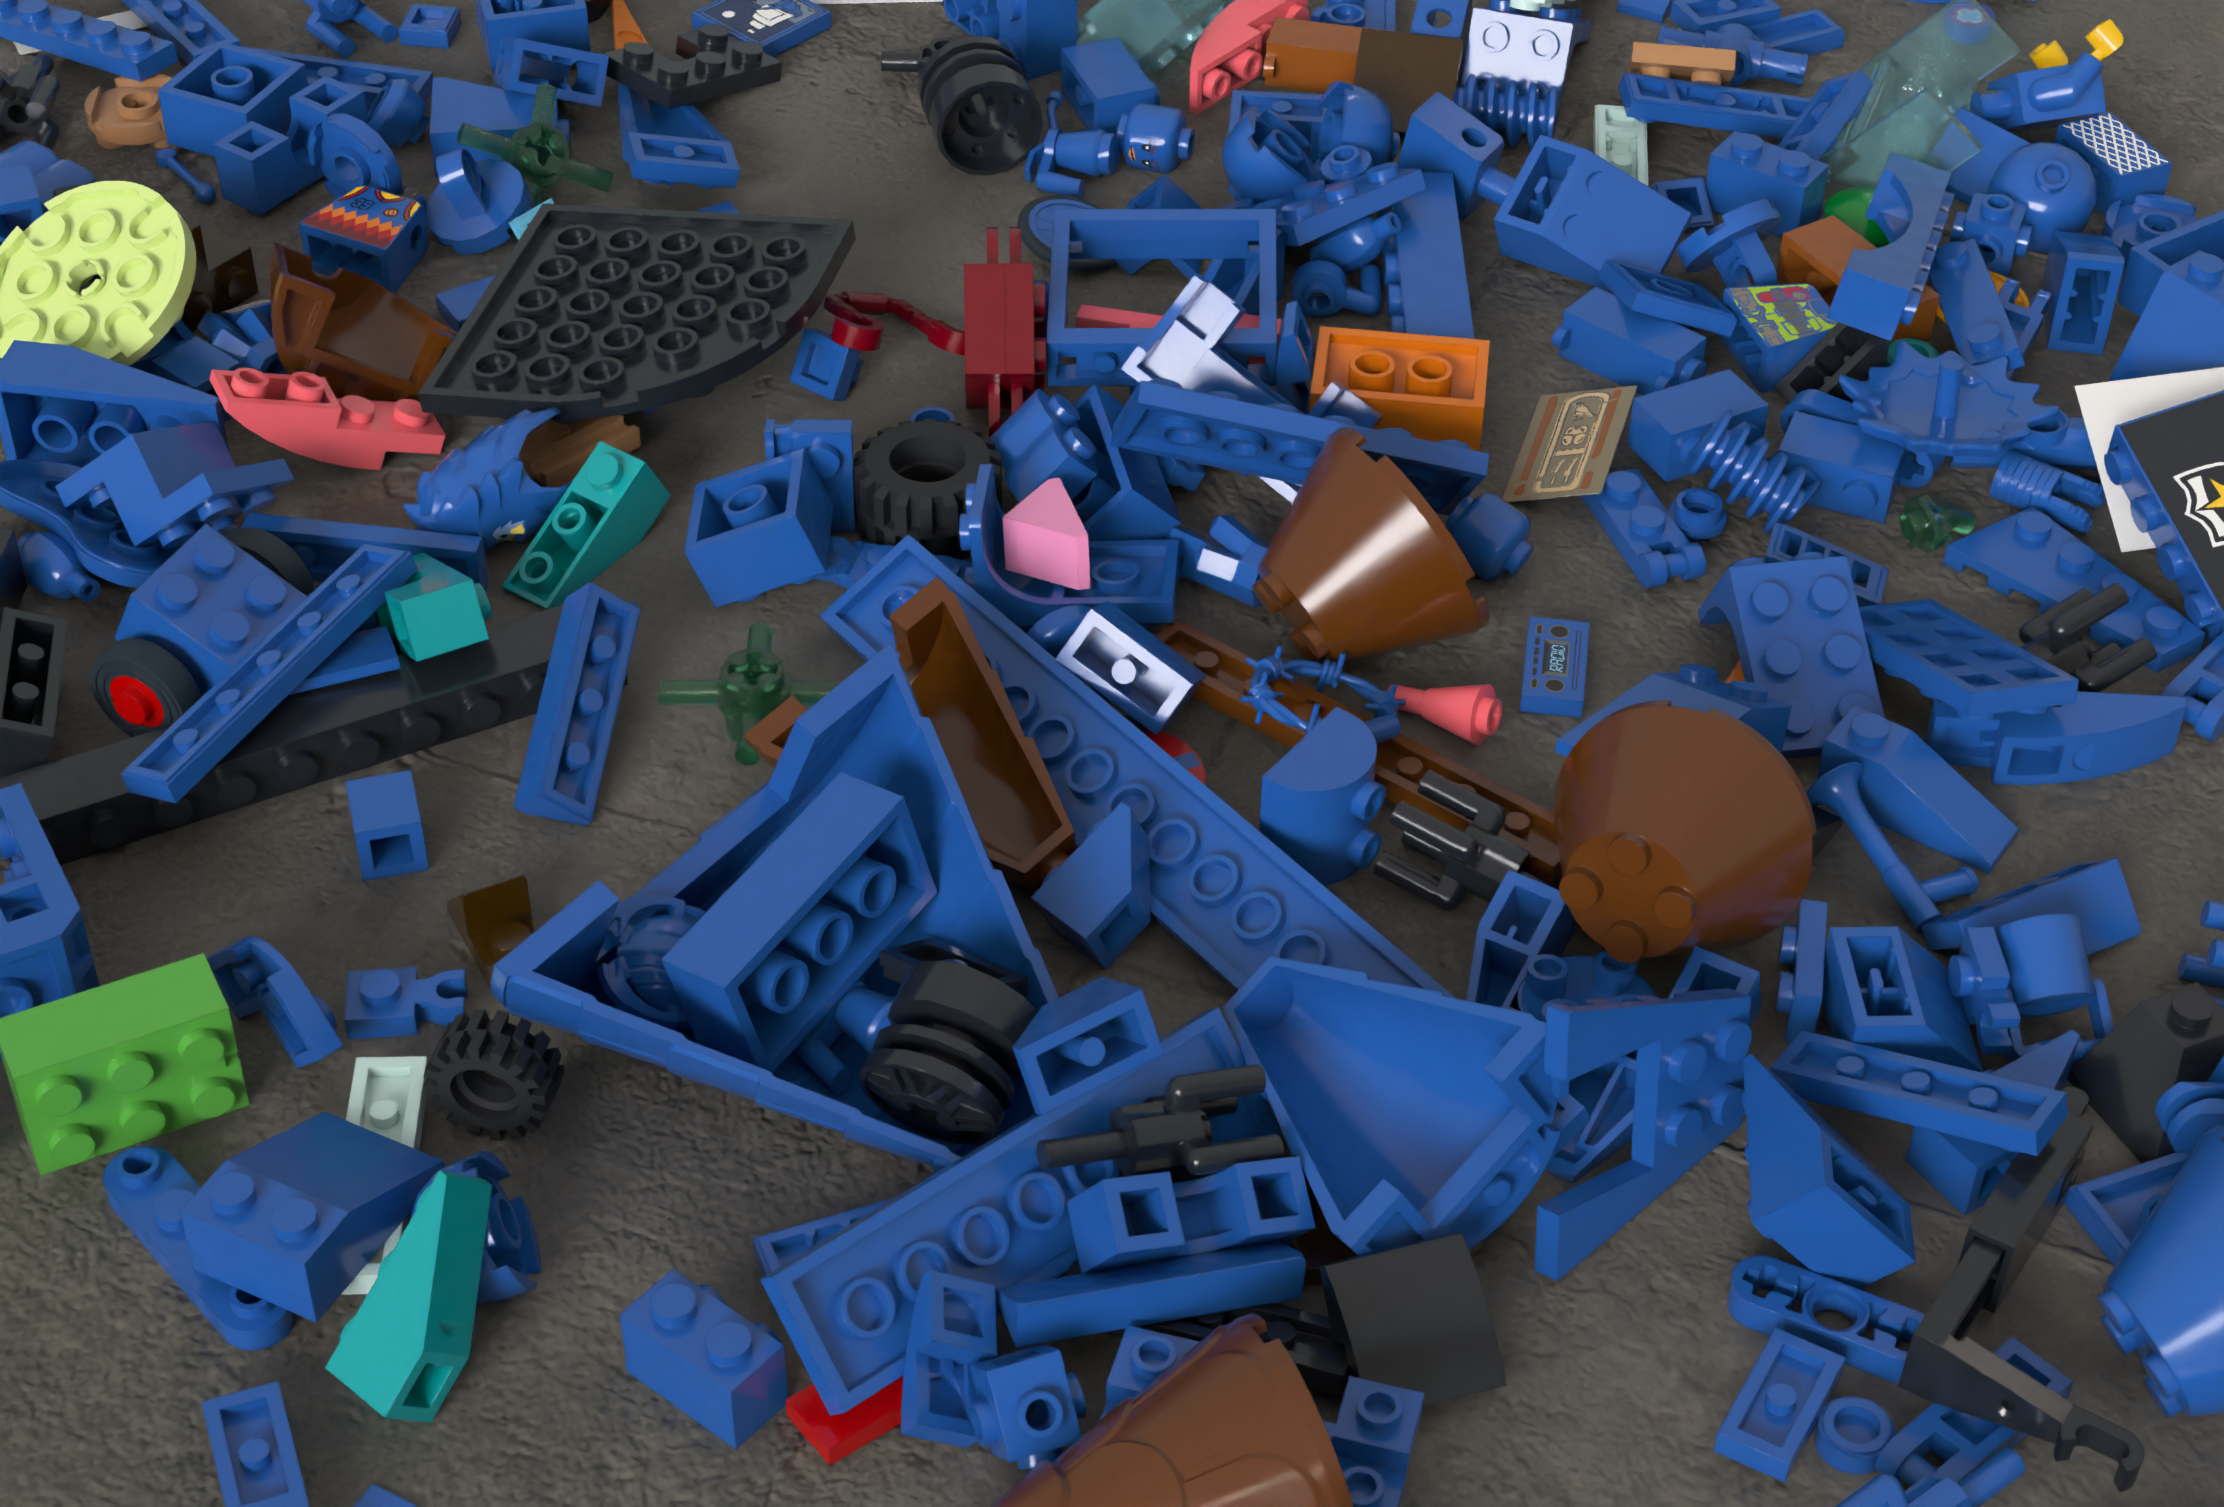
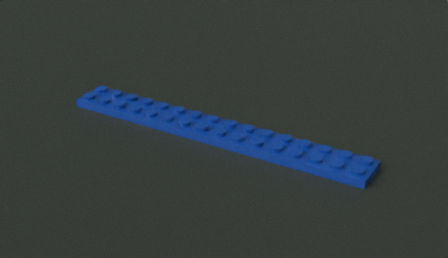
[820,534,1591,1161]

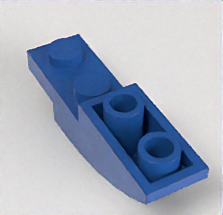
[1924,691,2187,785]

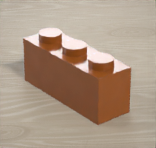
[1776,215,1940,343]

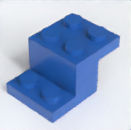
[55,421,294,549]

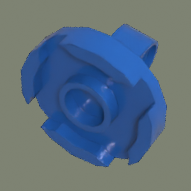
[425,148,533,255]
[1676,199,1782,288]

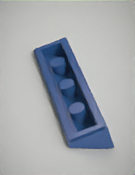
[514,582,641,826]
[995,1241,1306,1347]

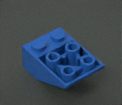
[943,0,1077,81]
[1494,134,1692,292]
[1742,1054,1916,1289]

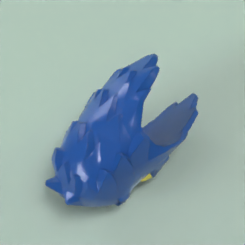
[403,407,573,553]

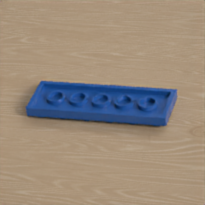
[1111,379,1489,516]

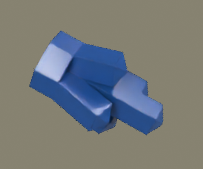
[197,307,288,375]
[1166,515,1270,607]

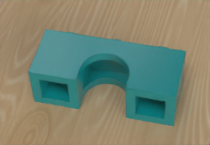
[373,552,491,662]

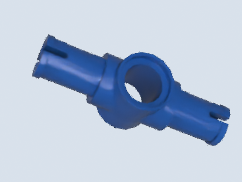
[1657,23,1809,87]

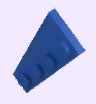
[1943,506,2205,673]

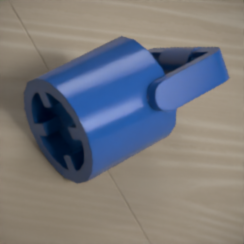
[1995,914,2114,1065]

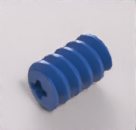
[1453,74,1560,149]
[1689,408,1821,535]

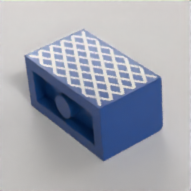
[2055,112,2172,217]

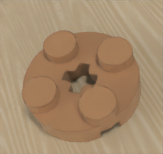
[84,73,173,149]

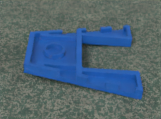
[1534,988,1752,1281]

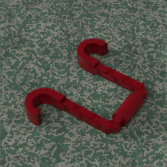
[823,291,965,355]

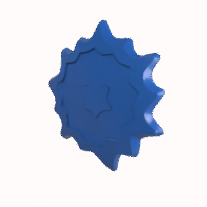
[1838,340,2059,457]

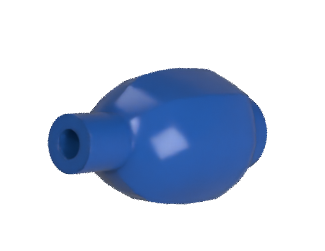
[1310,212,1401,275]
[17,531,100,602]

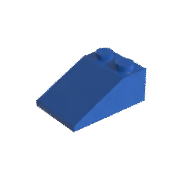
[1555,664,1792,757]
[180,1112,445,1323]

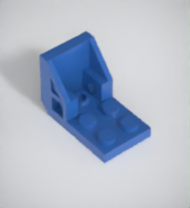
[0,783,100,1062]

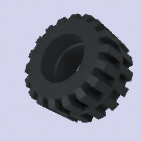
[853,419,1002,560]

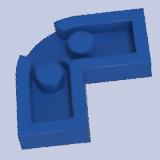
[206,936,343,1068]

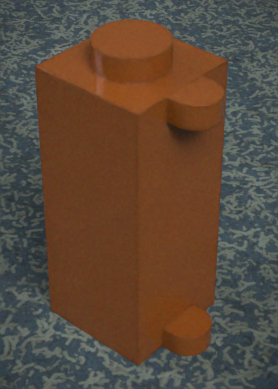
[1263,17,1394,93]

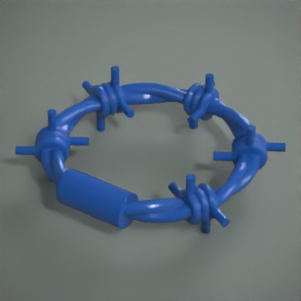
[1240,645,1406,745]

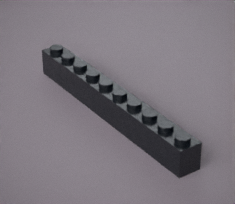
[0,605,628,866]

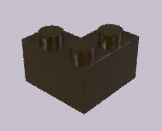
[180,214,259,332]

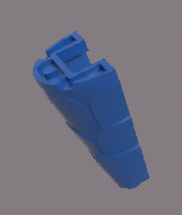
[1223,956,1569,1255]

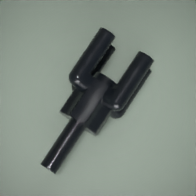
[0,54,60,150]
[2019,583,2157,692]
[1373,770,1582,929]
[1036,1064,1284,1183]

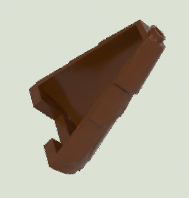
[743,577,1077,892]
[990,1313,1354,1507]

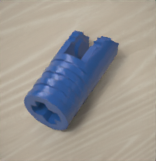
[1989,450,2106,534]

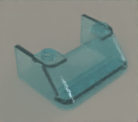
[1820,0,2020,187]

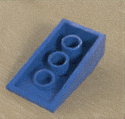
[0,340,230,466]

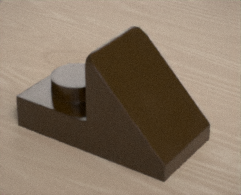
[447,875,539,997]

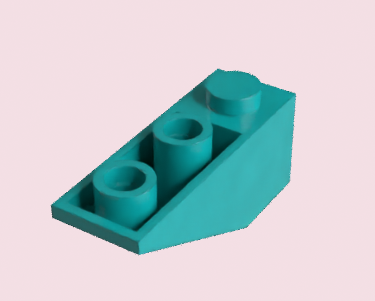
[502,441,671,610]
[325,1170,492,1422]

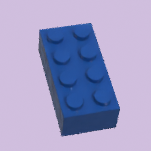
[661,772,937,1073]

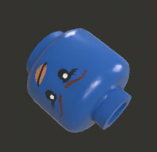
[1117,103,1195,174]

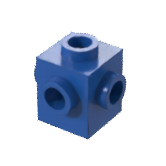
[1950,193,2033,278]
[969,1344,1086,1469]

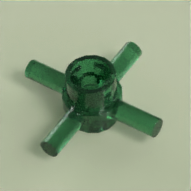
[457,84,613,210]
[658,622,842,766]

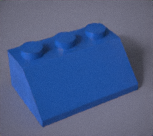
[1071,384,1181,541]

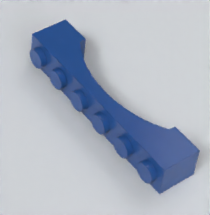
[1826,151,1955,341]

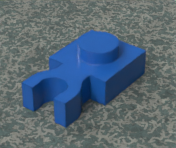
[1948,927,2021,1055]
[344,967,468,1039]

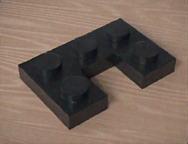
[602,24,782,110]

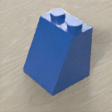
[2108,250,2224,382]

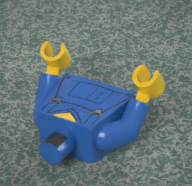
[1970,19,2124,132]

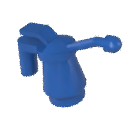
[1023,90,1120,199]
[796,968,895,1094]

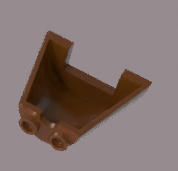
[270,242,458,402]

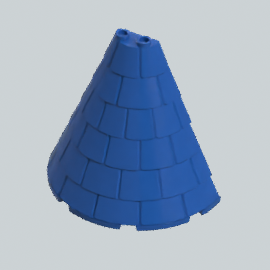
[491,644,1059,1173]

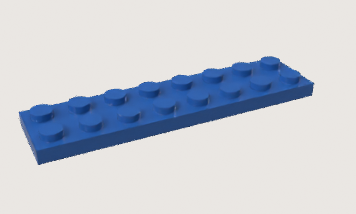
[760,1007,1282,1416]

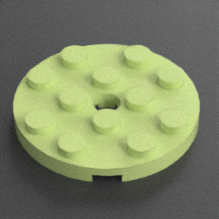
[0,181,196,366]

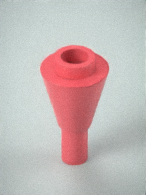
[1387,684,1502,746]

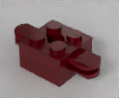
[964,227,1046,438]

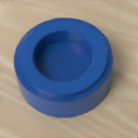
[1814,1396,1895,1474]

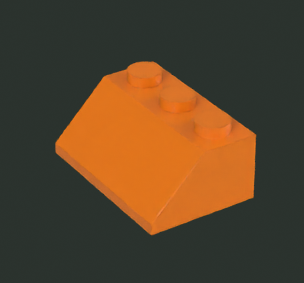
[1309,326,1490,451]

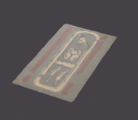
[1502,385,1637,502]

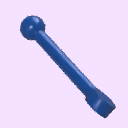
[155,148,216,204]

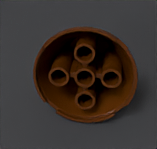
[1252,427,1490,663]
[1554,700,1816,963]

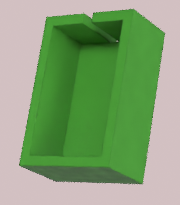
[0,953,250,1176]

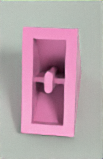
[1002,477,1091,590]

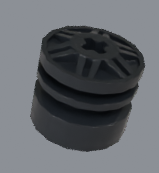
[917,35,1043,176]
[858,961,1038,1145]

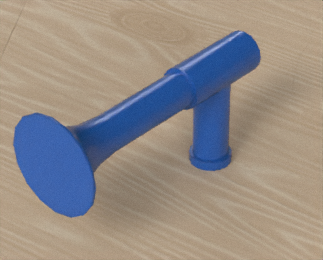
[1806,762,1978,933]

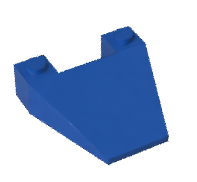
[1466,870,1761,1183]

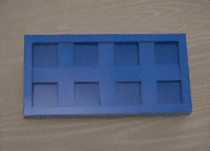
[1859,599,2079,721]

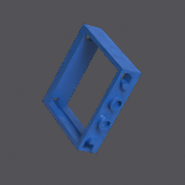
[1046,209,1277,386]

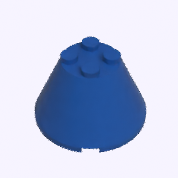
[2097,1125,2224,1419]

